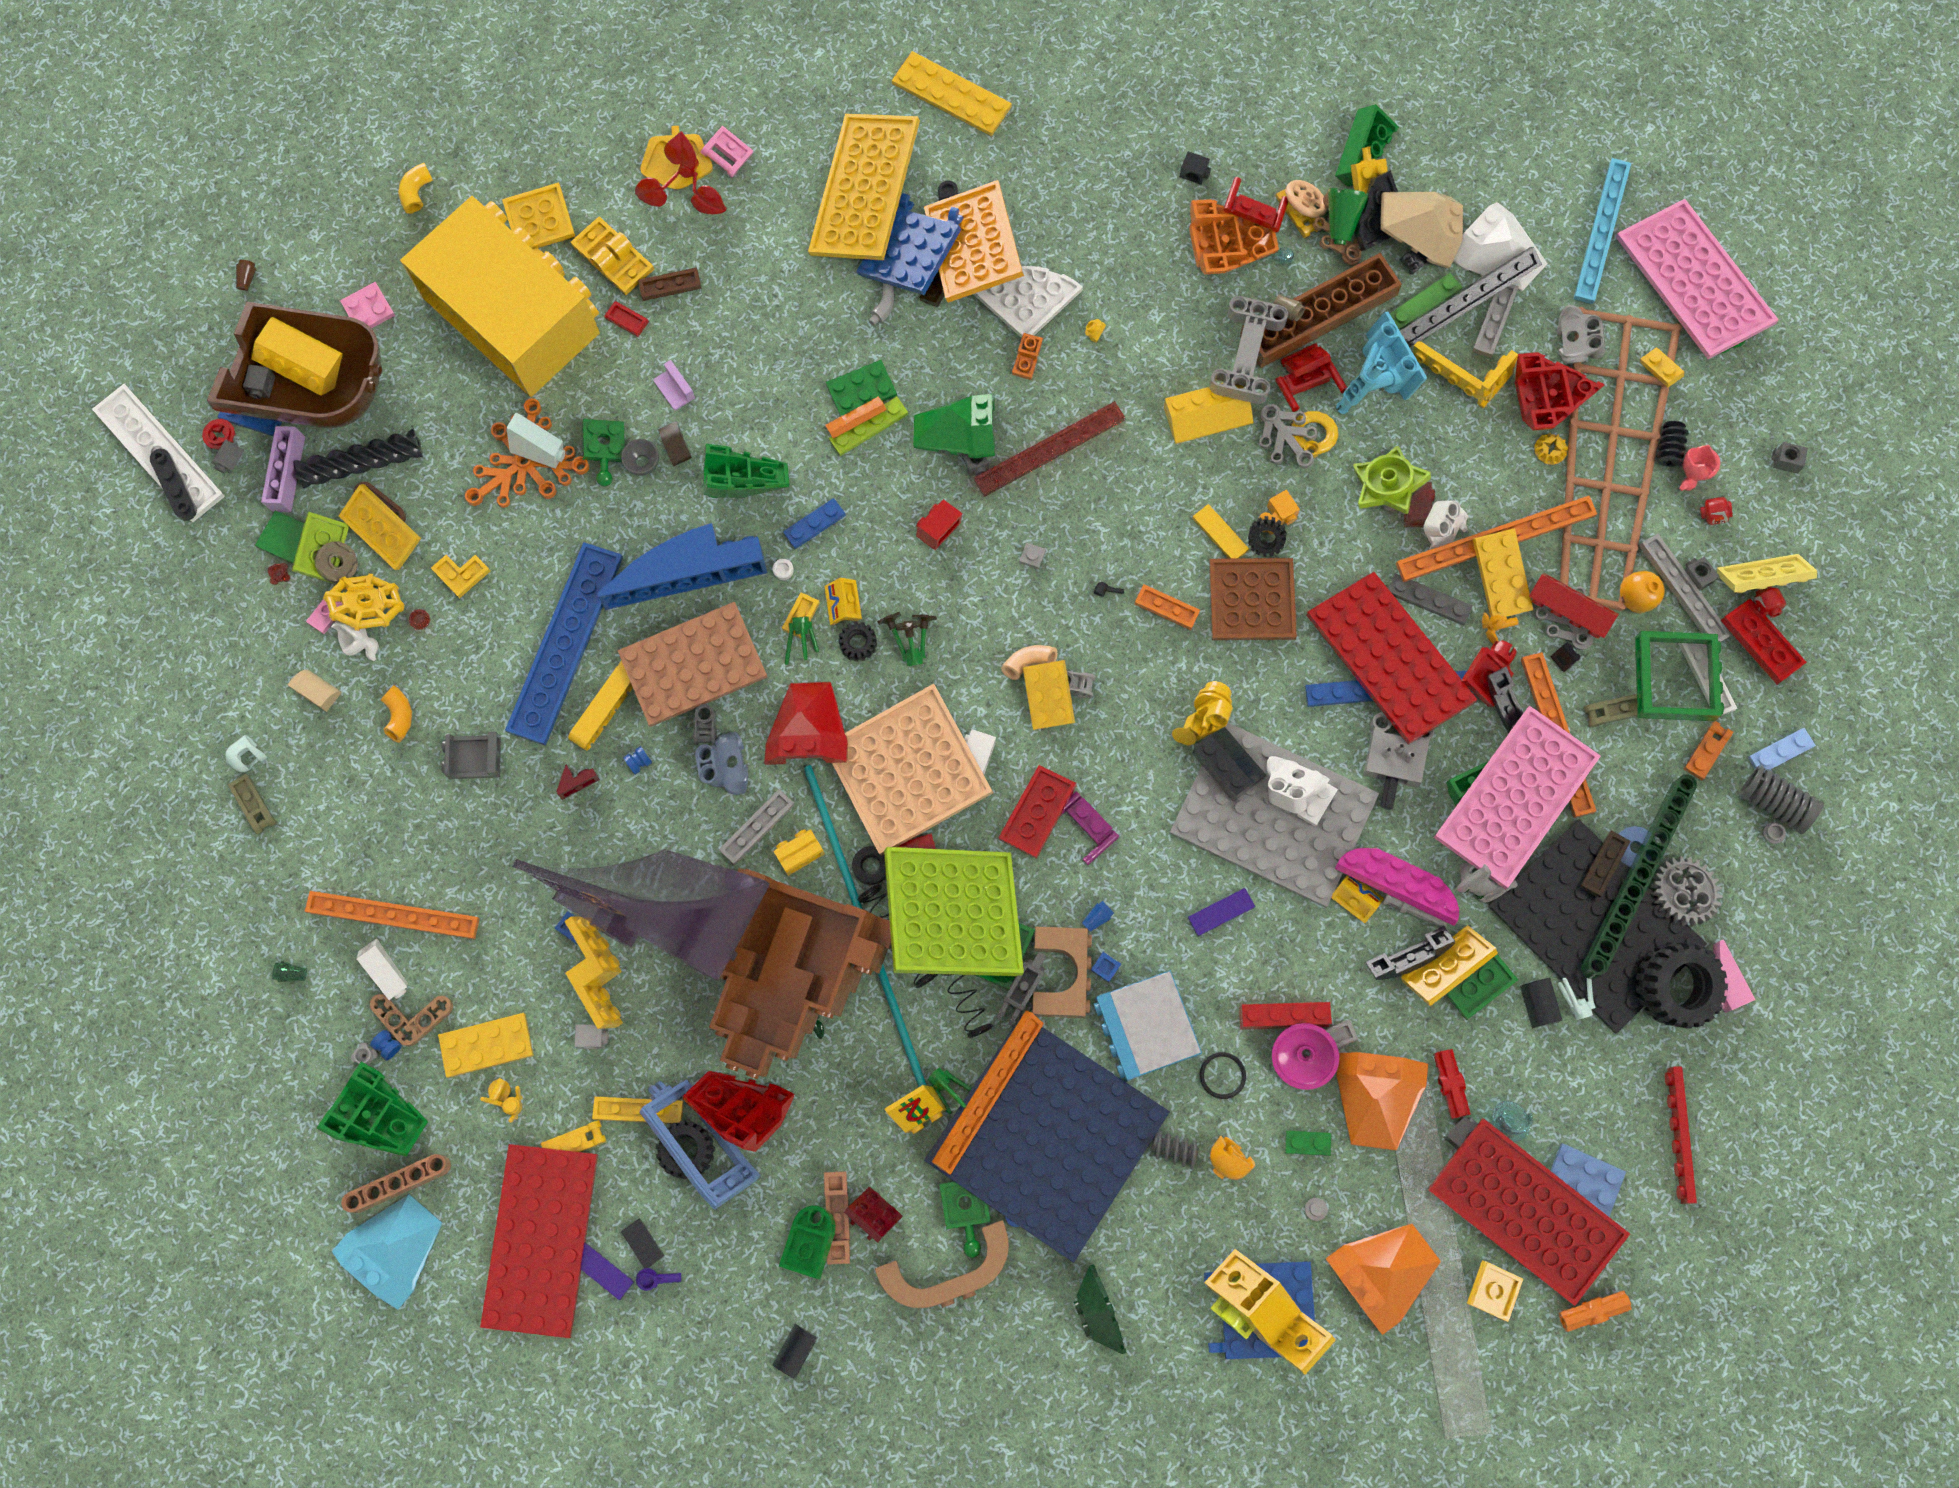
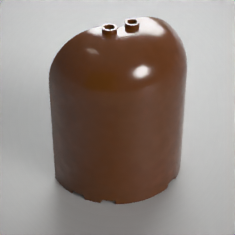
[207,301,382,429]

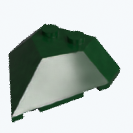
[1074,1264,1127,1354]

